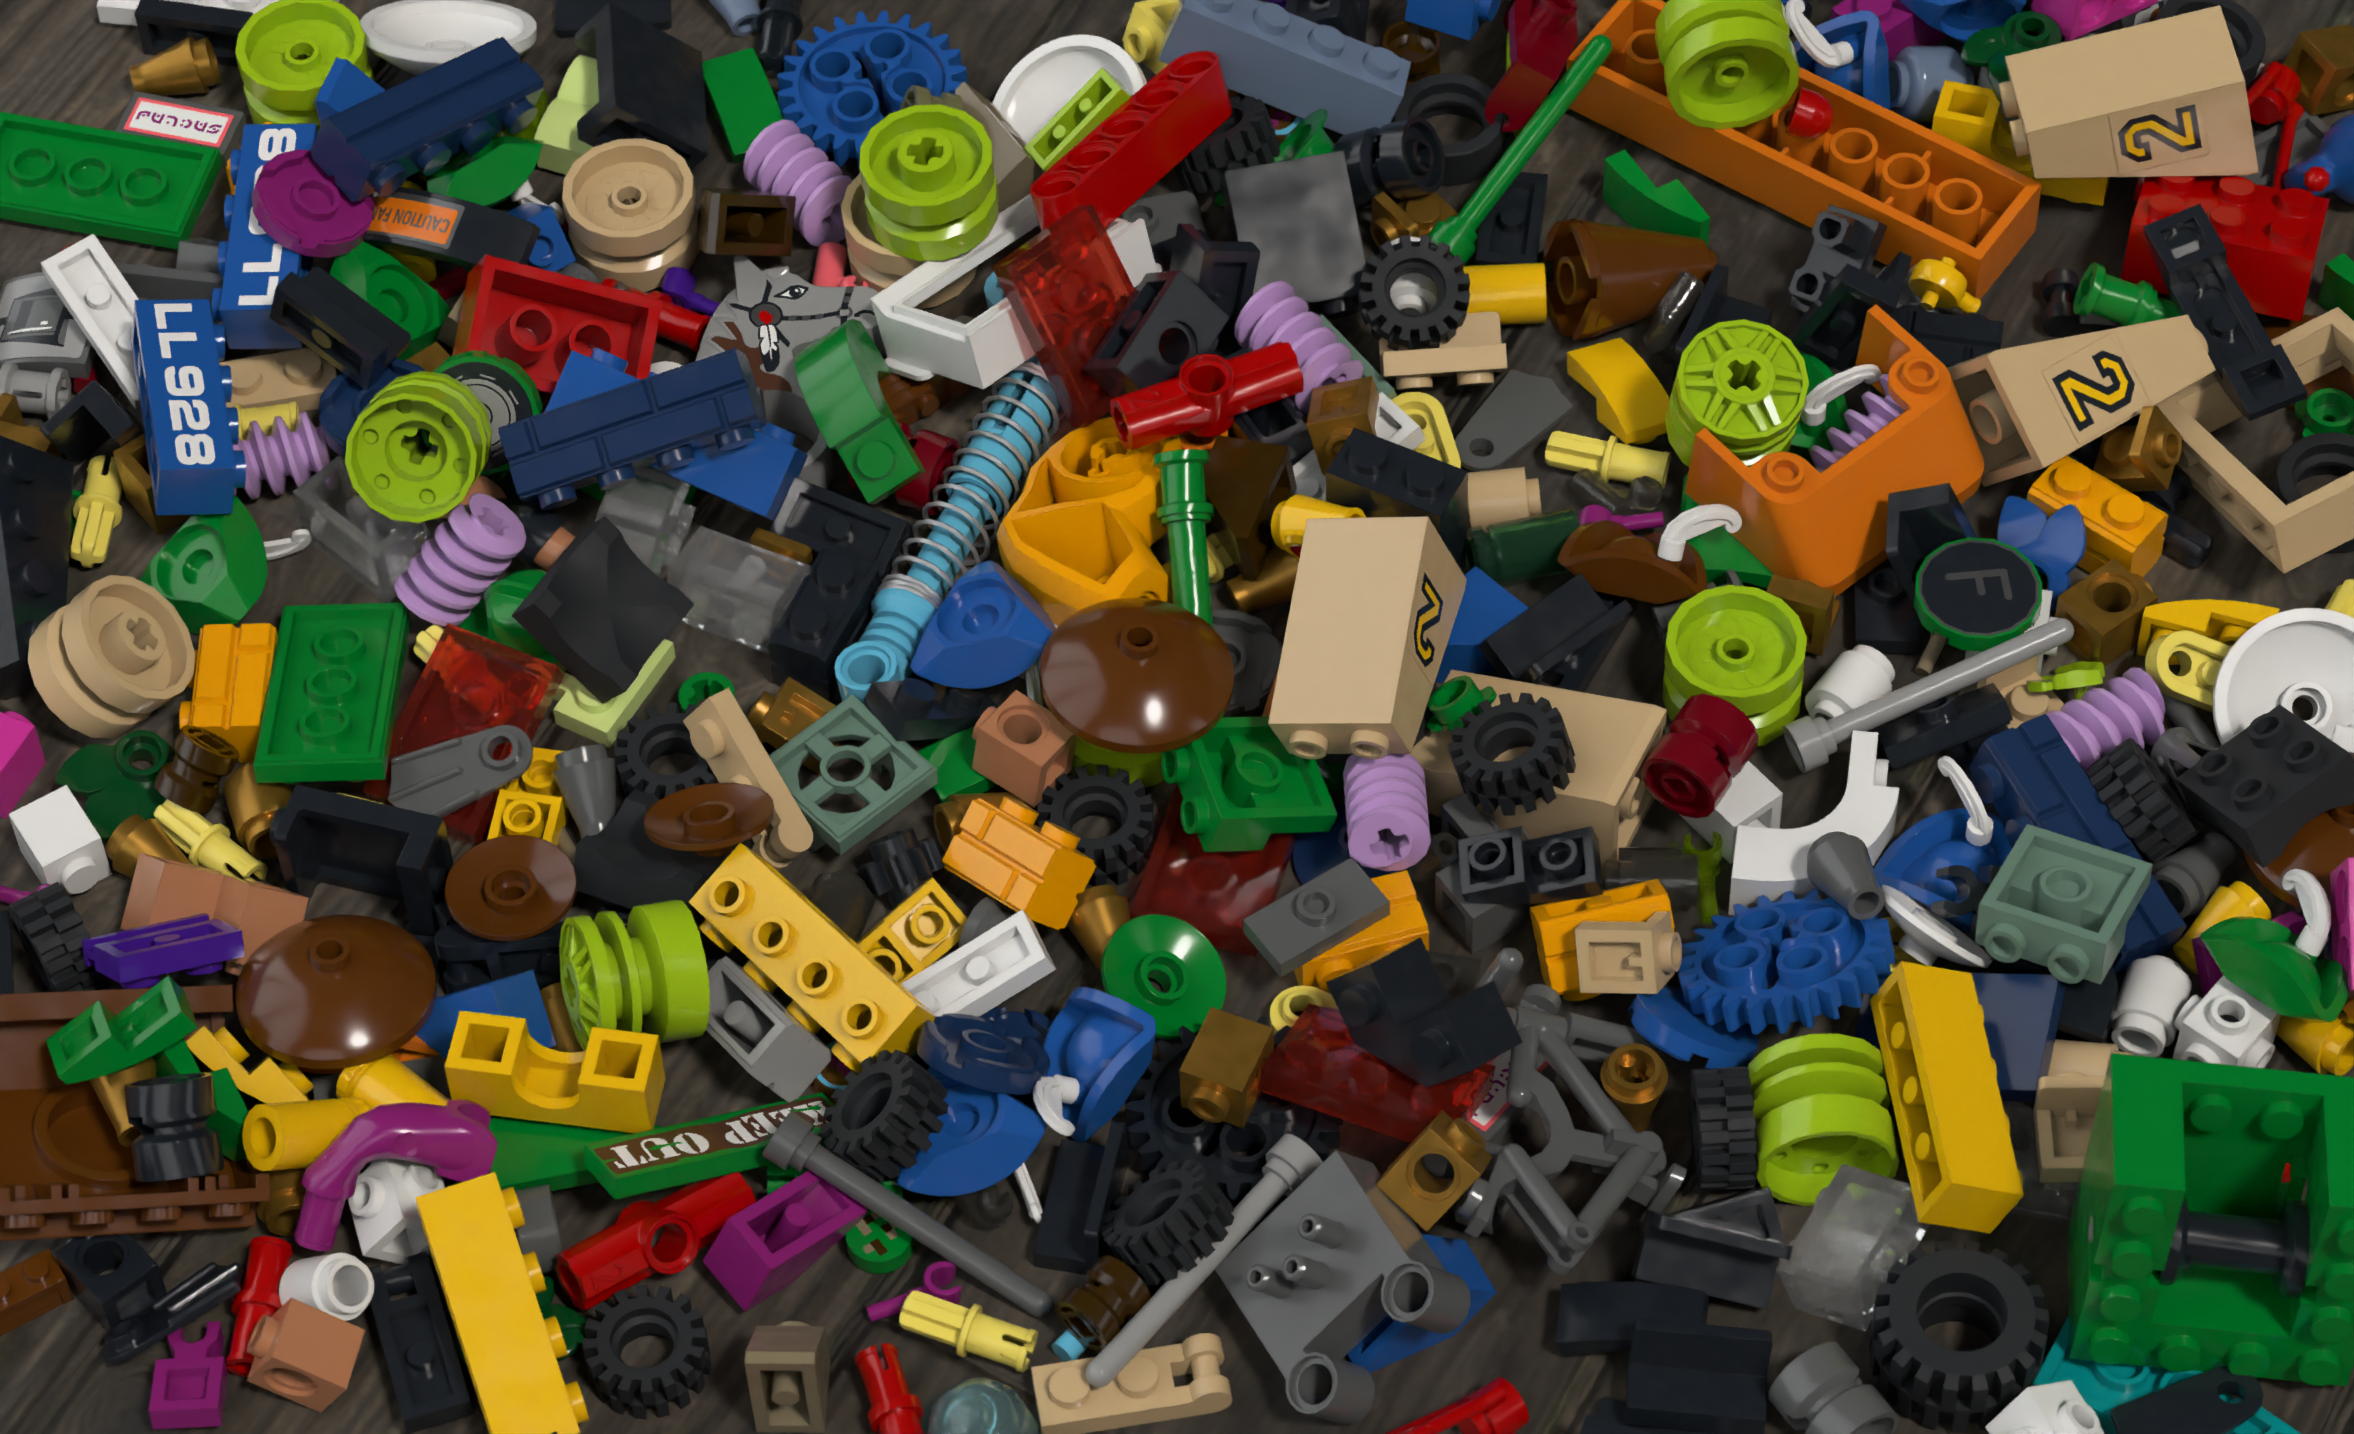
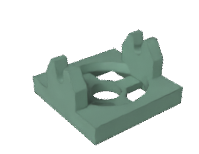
[769,694,938,856]

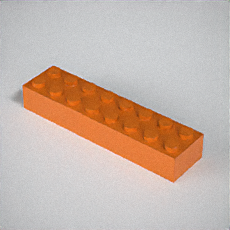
[1566,0,2042,300]

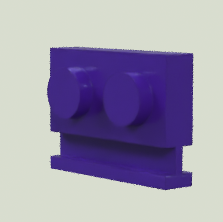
[82,913,245,989]

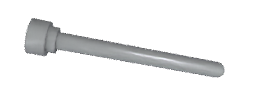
[1783,618,2074,773]
[1086,1134,1323,1387]

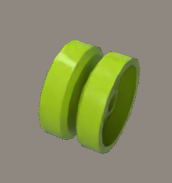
[235,0,374,132]
[1655,0,1800,130]
[859,104,999,261]
[1662,585,1807,747]

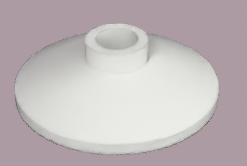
[1881,885,1992,968]

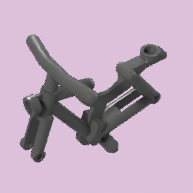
[1420,947,1687,1275]

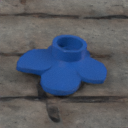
[1998,496,2086,615]

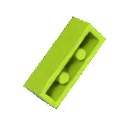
[1024,67,1133,172]

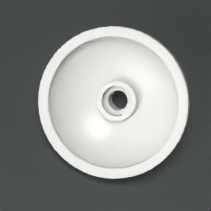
[360,0,537,75]
[993,34,1147,144]
[2212,608,2354,745]

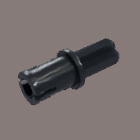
[756,0,803,73]

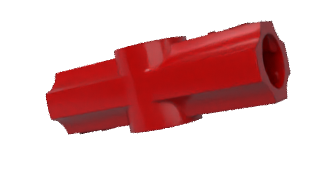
[1110,342,1304,450]
[554,1172,756,1311]

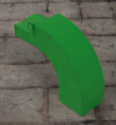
[794,319,926,505]

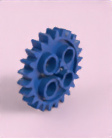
[777,10,968,171]
[1678,889,1896,1035]

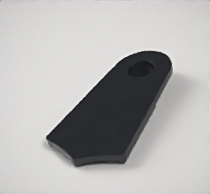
[101,1262,244,1364]
[2110,1366,2263,1434]

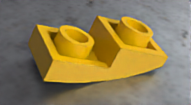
[1567,337,1670,444]
[2136,599,2280,665]
[487,747,570,846]
[856,877,967,984]
[185,1024,315,1103]

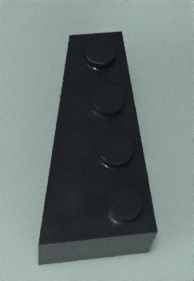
[0,435,74,700]

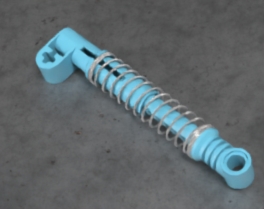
[834,264,1113,707]

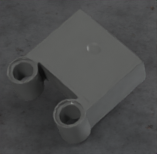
[1215,1150,1471,1425]

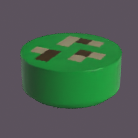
[845,1207,914,1274]

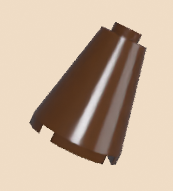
[1543,219,1718,340]

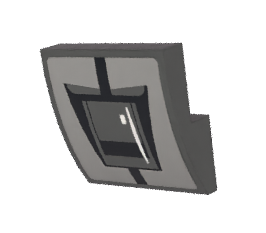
[0,272,97,379]

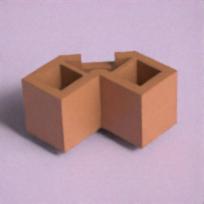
[120,853,309,976]

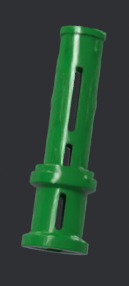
[2073,263,2180,327]
[1152,449,1214,628]

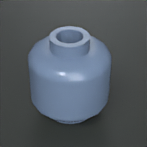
[1889,46,1974,123]

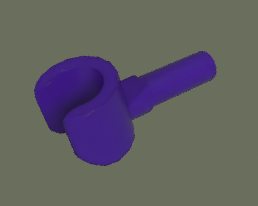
[662,267,720,316]

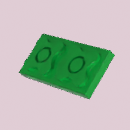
[0,112,223,250]
[253,602,411,784]

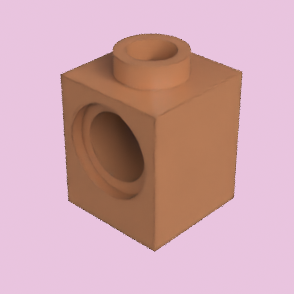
[972,690,1077,808]
[247,1298,365,1413]

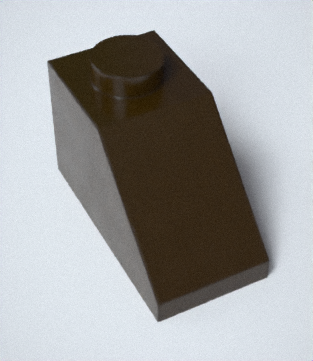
[697,187,796,256]
[1204,435,1297,580]

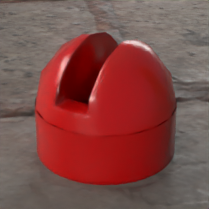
[1785,87,1834,139]

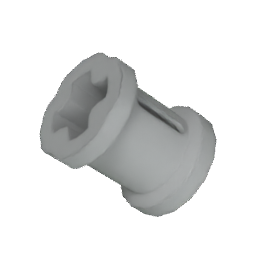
[0,362,71,419]

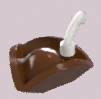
[1557,504,1742,604]

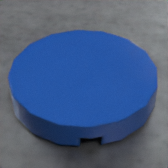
[1628,985,1758,1069]

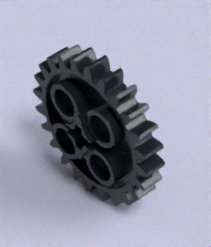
[1125,1014,1343,1208]

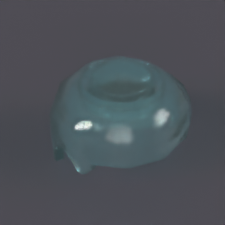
[927,1377,1039,1434]

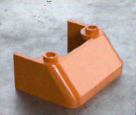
[1685,304,1985,598]

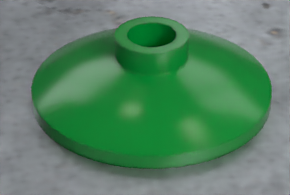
[1101,914,1227,1039]

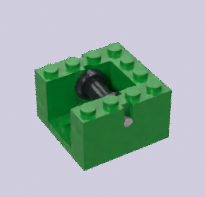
[2067,1053,2354,1387]

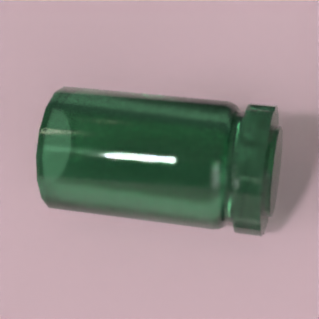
[1466,508,1580,585]

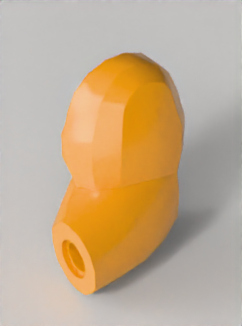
[996,417,1182,626]

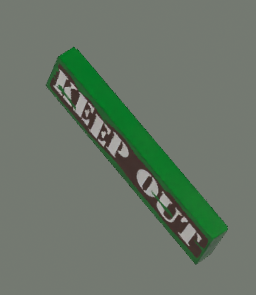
[583,1092,835,1200]

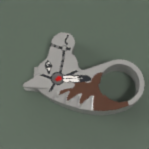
[696,255,887,513]

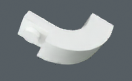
[1728,730,1900,916]

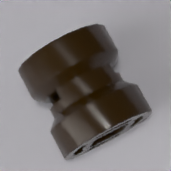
[1382,20,1441,89]
[153,725,240,813]
[1056,1255,1151,1352]

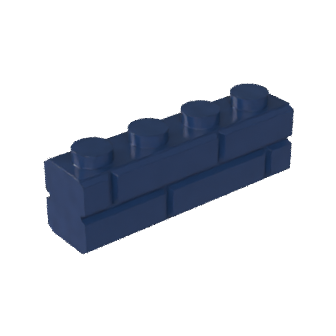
[311,37,544,202]
[498,348,767,510]
[1969,714,2187,977]

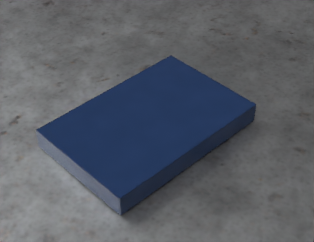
[1854,972,2065,1102]

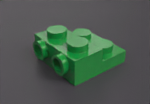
[1161,716,1338,852]

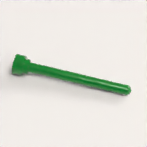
[1427,35,1613,265]

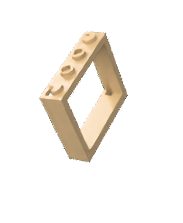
[2154,307,2354,574]

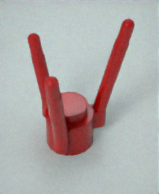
[2246,61,2304,190]
[1385,1377,1529,1434]

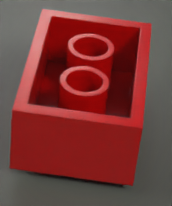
[2121,176,2330,322]
[452,254,663,413]

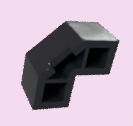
[1326,937,1522,1088]

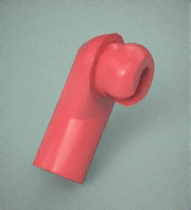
[812,242,869,287]

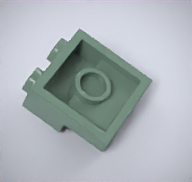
[1975,824,2152,984]

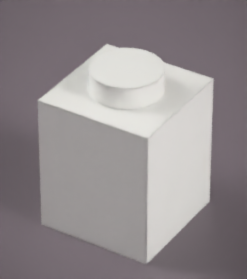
[1680,761,1783,864]
[9,785,112,896]

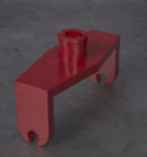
[1485,0,1578,132]

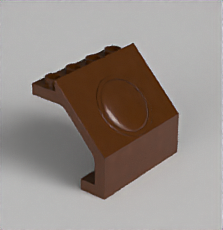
[0,985,270,1241]

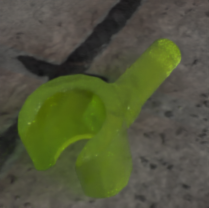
[1683,832,1723,924]

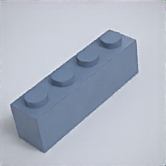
[1158,0,1411,135]

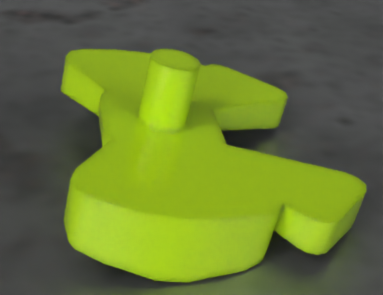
[2026,661,2106,700]

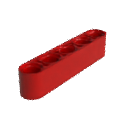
[1030,51,1232,251]

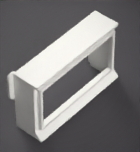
[870,194,1162,390]

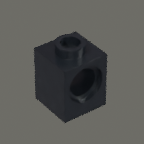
[55,1234,167,1331]

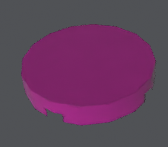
[251,149,374,258]

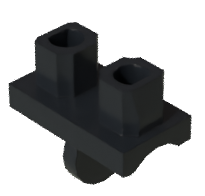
[1788,204,1887,313]

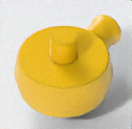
[1909,257,1981,313]

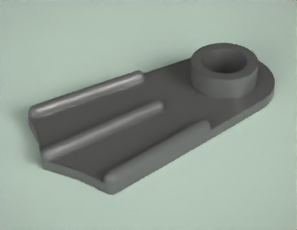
[1454,369,1573,472]
[388,725,533,817]

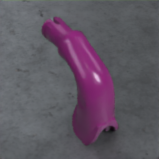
[294,1100,497,1251]

